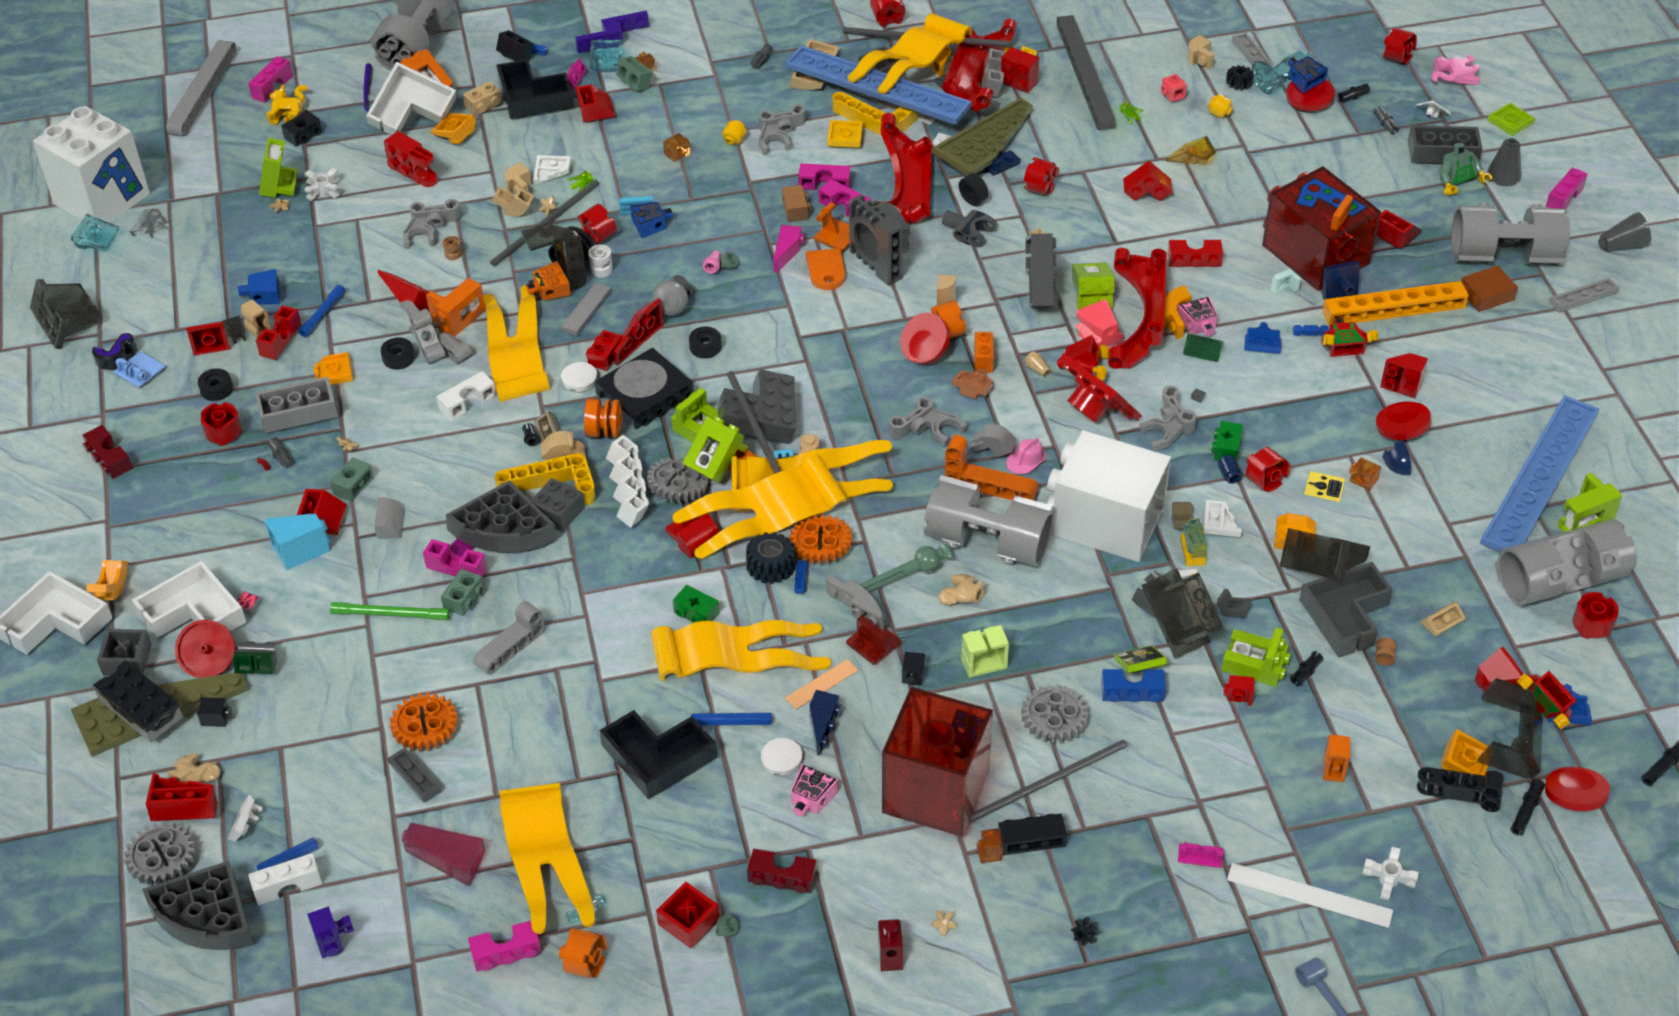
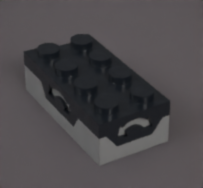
[93,660,183,743]

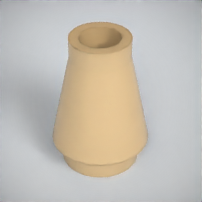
[1025,351,1051,377]

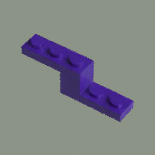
[575,10,649,53]

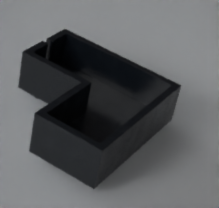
[496,59,574,119]
[599,710,717,799]

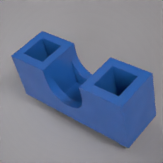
[1101,669,1166,702]

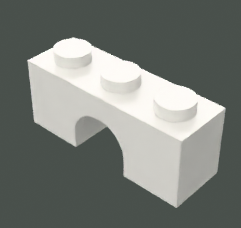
[436,371,497,421]
[248,853,322,906]

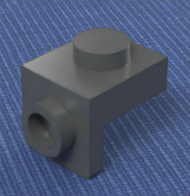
[1217,589,1252,617]

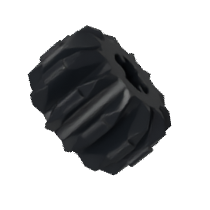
[1226,65,1254,91]

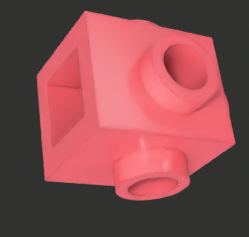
[1161,74,1187,102]

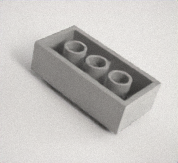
[255,377,338,433]

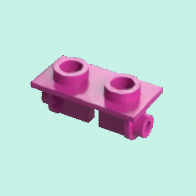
[567,58,587,90]
[1178,841,1223,868]

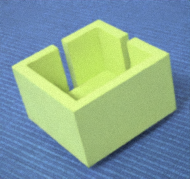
[961,625,1009,678]

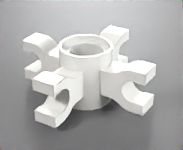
[304,168,340,201]
[1362,847,1419,900]

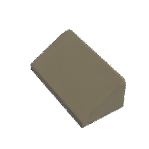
[535,411,561,442]

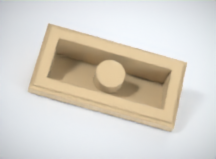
[1420,601,1466,636]

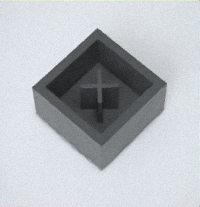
[530,478,585,532]
[97,629,152,676]

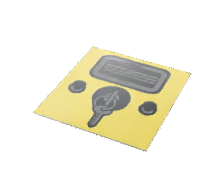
[1304,471,1345,502]

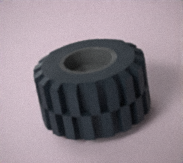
[746,532,795,584]

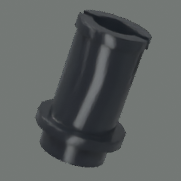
[522,423,538,446]

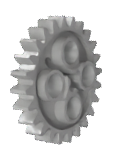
[647,457,709,503]
[1021,684,1089,744]
[124,822,197,886]

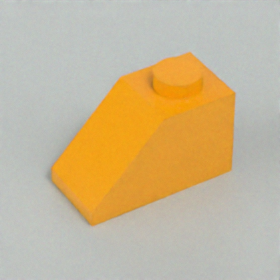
[930,47,952,77]

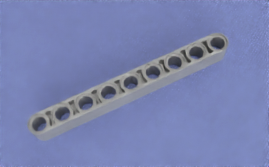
[166,40,236,136]

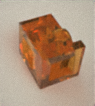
[976,828,1003,864]

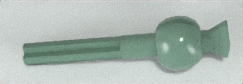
[859,542,952,592]

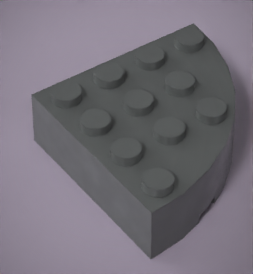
[446,480,556,552]
[142,861,253,950]

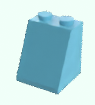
[265,514,330,570]

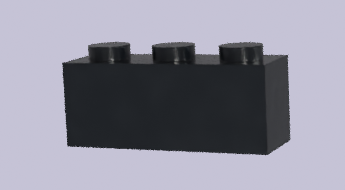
[998,813,1067,856]

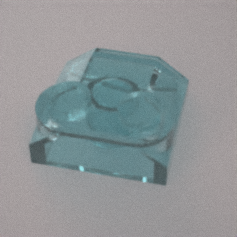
[589,40,624,72]
[71,214,119,251]

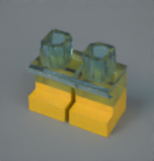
[1180,519,1207,566]

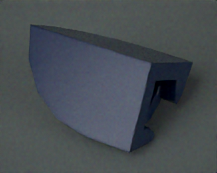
[1382,441,1411,475]

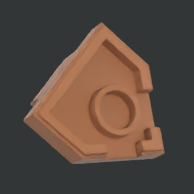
[952,368,993,399]

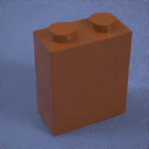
[1461,265,1518,312]

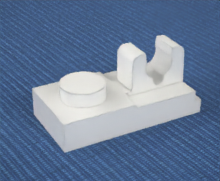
[228,795,263,842]

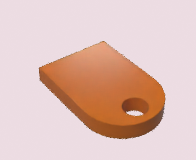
[806,248,845,290]

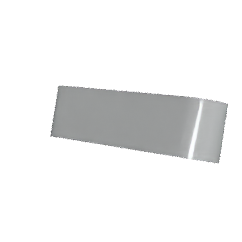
[473,601,544,675]

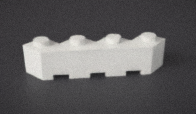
[606,435,649,528]

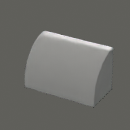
[374,497,404,539]

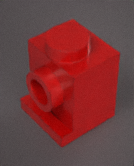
[1223,675,1254,706]

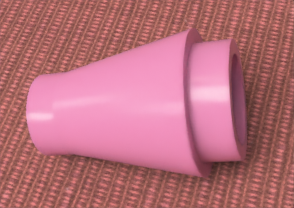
[703,251,722,274]

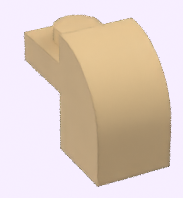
[1187,35,1215,70]
[505,162,532,193]
[491,186,534,217]
[541,431,585,460]

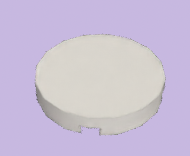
[561,362,598,392]
[761,738,802,776]

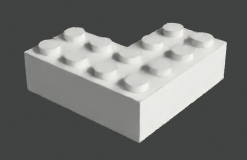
[366,62,456,135]
[132,561,246,639]
[0,571,113,655]

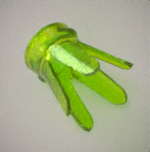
[1120,102,1143,124]
[568,171,593,192]

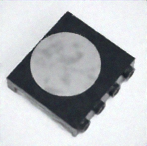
[595,347,694,430]

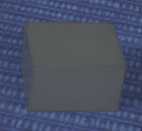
[1191,388,1206,403]

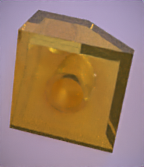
[1165,135,1216,164]

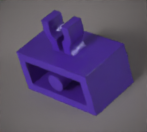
[307,906,354,959]

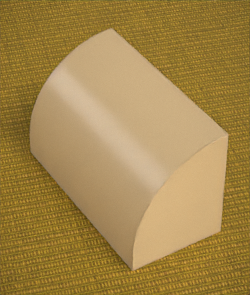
[937,275,956,305]

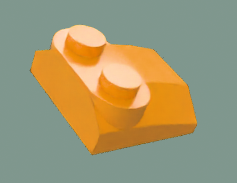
[430,113,476,144]
[1274,513,1316,553]
[1441,729,1494,776]

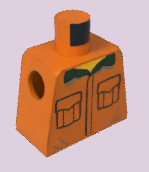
[526,261,571,300]

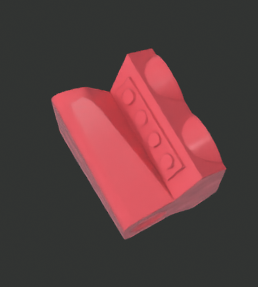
[1075,300,1124,347]

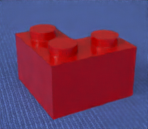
[1123,161,1172,201]

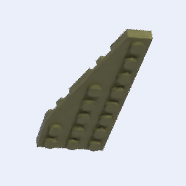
[932,98,1033,176]
[71,672,249,757]

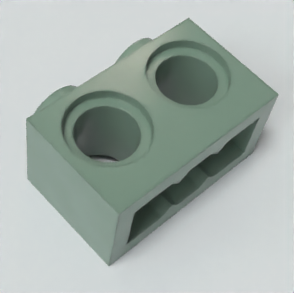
[616,56,653,91]
[441,569,484,616]

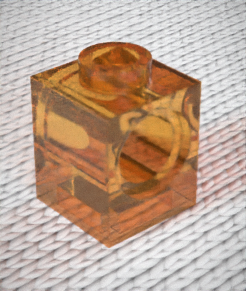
[663,133,690,162]
[1349,457,1381,491]

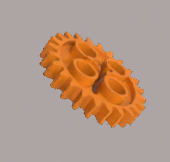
[789,514,853,564]
[390,692,458,752]

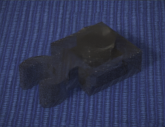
[223,316,246,344]

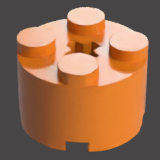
[930,300,966,339]
[559,928,607,979]

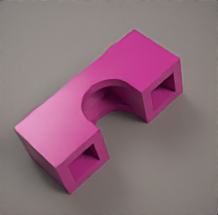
[248,56,293,103]
[798,163,851,190]
[1545,167,1588,209]
[818,179,871,217]
[423,539,487,577]
[468,920,541,972]

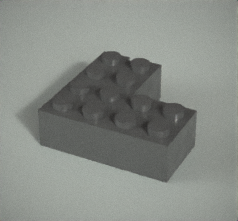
[1025,233,1057,307]
[718,369,796,444]
[1299,562,1393,658]

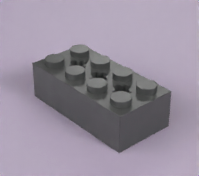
[1408,125,1482,163]

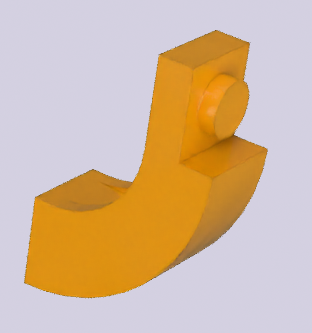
[1164,285,1191,339]
[87,560,128,600]

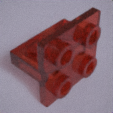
[846,615,901,665]

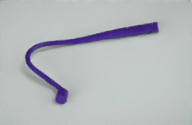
[363,63,372,112]

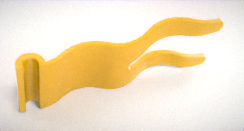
[848,13,972,94]
[484,285,550,402]
[731,440,893,512]
[672,454,848,559]
[651,620,831,681]
[500,783,595,934]

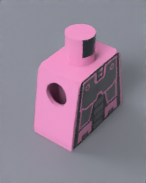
[1177,296,1217,336]
[791,764,838,817]

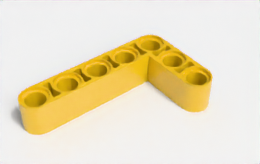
[832,92,918,135]
[495,453,596,505]

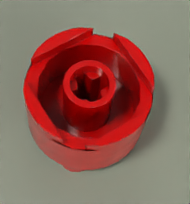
[870,0,906,27]
[1383,28,1417,64]
[1024,157,1059,195]
[577,204,617,245]
[200,402,242,446]
[1246,446,1290,492]
[1572,592,1619,639]

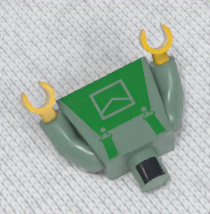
[1439,143,1492,196]

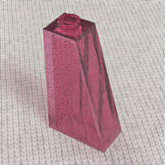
[401,822,486,886]

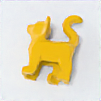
[266,84,308,125]

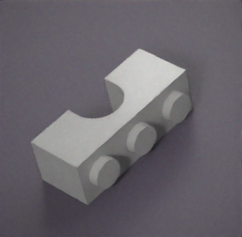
[983,48,1005,97]

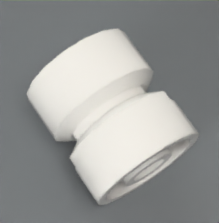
[588,245,613,278]

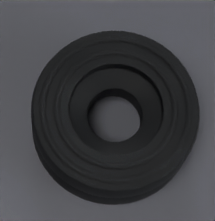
[958,173,989,206]
[689,326,722,359]
[380,337,415,370]
[198,368,233,401]

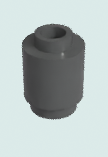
[670,275,693,298]

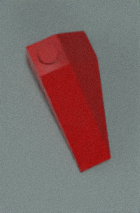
[377,269,443,311]
[614,298,664,366]

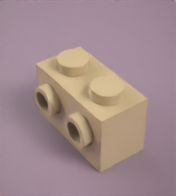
[463,81,502,116]

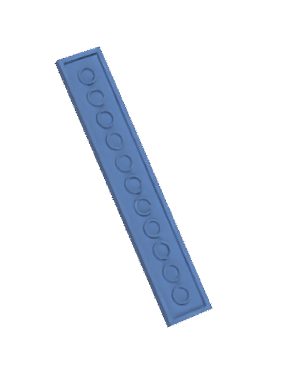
[785,45,972,125]
[1480,395,1600,552]

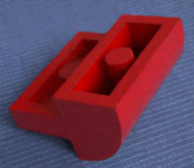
[665,514,719,559]

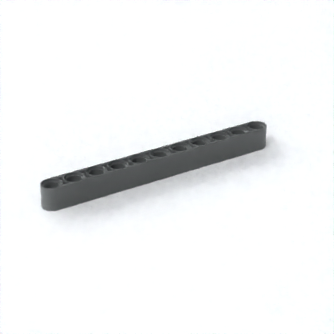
[1057,15,1115,130]

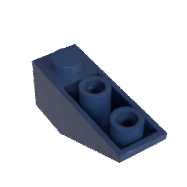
[809,690,842,756]

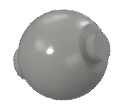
[652,281,688,316]

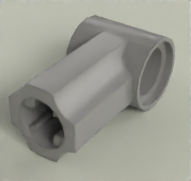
[438,332,472,364]

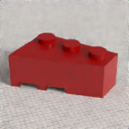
[145,773,218,821]

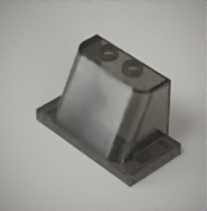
[30,279,100,349]
[1280,528,1370,580]
[1141,568,1224,659]

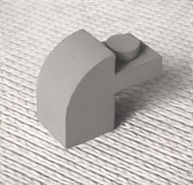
[970,423,1016,457]

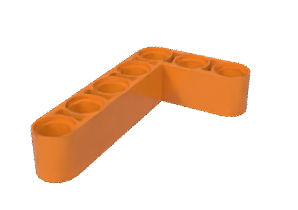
[945,435,1039,501]

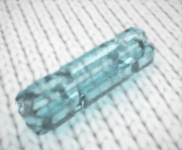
[565,894,607,924]

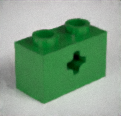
[1211,421,1243,461]
[673,585,720,623]

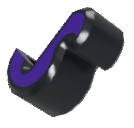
[92,333,137,370]

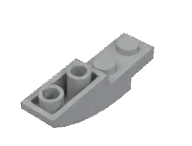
[825,576,884,631]

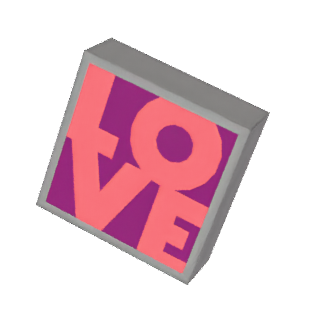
[236,591,262,615]

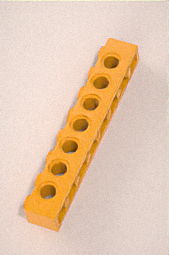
[1322,281,1469,326]

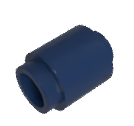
[1218,455,1242,484]

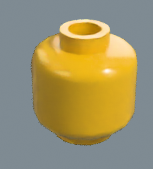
[1207,94,1233,118]
[722,120,746,145]

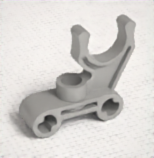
[759,104,805,155]
[403,199,461,249]
[399,300,445,364]
[1139,385,1196,452]
[888,397,967,447]

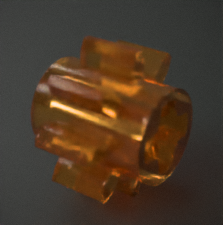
[635,52,655,70]

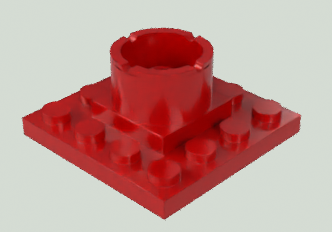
[1059,353,1142,423]

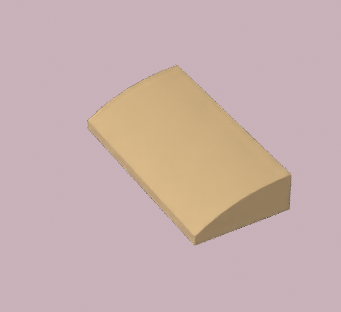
[790,39,839,90]

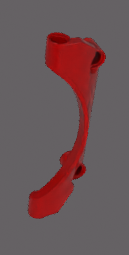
[941,18,1017,112]
[878,113,933,224]
[1108,248,1167,369]

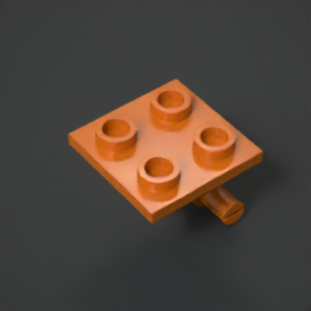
[814,202,850,252]

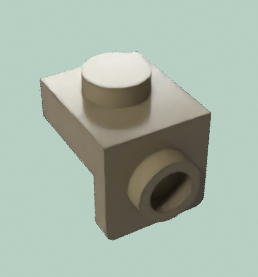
[1171,502,1194,530]

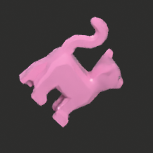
[1431,55,1480,85]

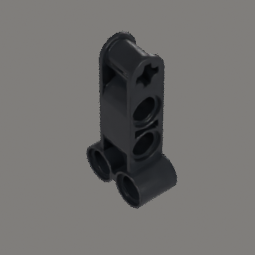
[1417,767,1504,812]

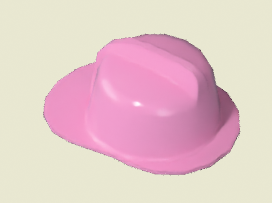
[1006,438,1046,475]

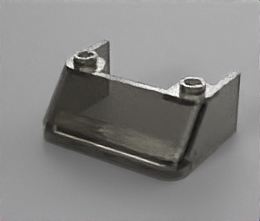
[521,223,587,301]
[1478,678,1543,779]

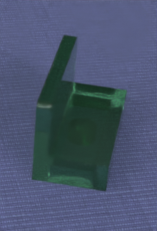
[1183,333,1224,362]

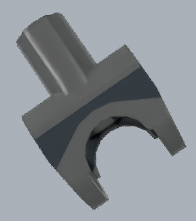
[942,210,997,247]

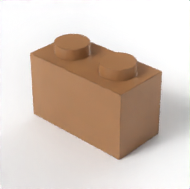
[782,185,811,222]

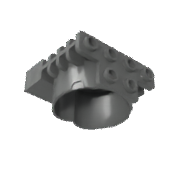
[849,195,910,286]

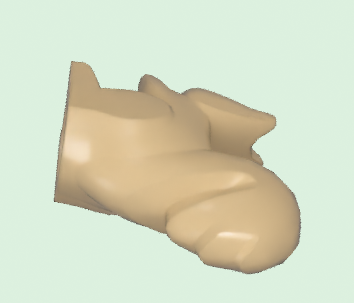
[938,574,986,606]
[167,753,221,783]

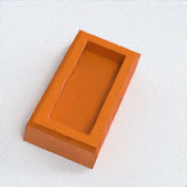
[1331,195,1353,231]

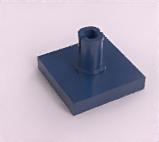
[1322,260,1360,300]

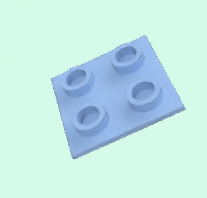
[114,351,165,388]

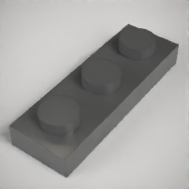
[388,748,441,802]

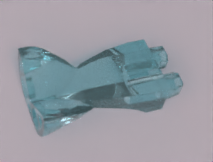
[1252,51,1323,95]

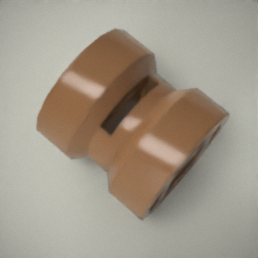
[442,236,462,260]
[1375,637,1397,666]

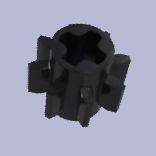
[1071,917,1100,946]

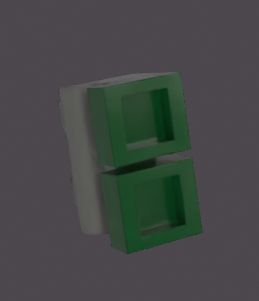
[233,641,277,674]

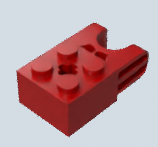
[384,131,438,187]

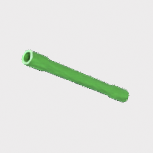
[330,602,450,620]

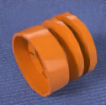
[584,399,623,438]

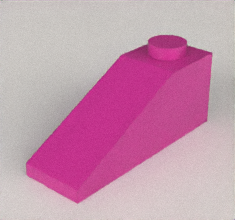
[773,225,805,273]

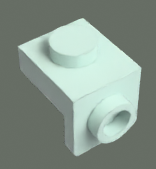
[1271,269,1301,293]

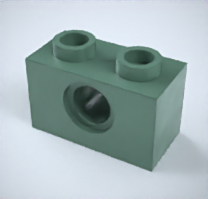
[330,457,374,502]

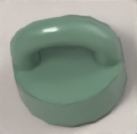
[720,251,738,270]
[715,914,738,937]

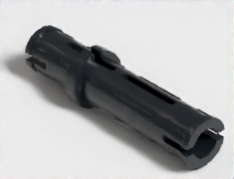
[1641,740,1679,786]
[1510,779,1545,836]

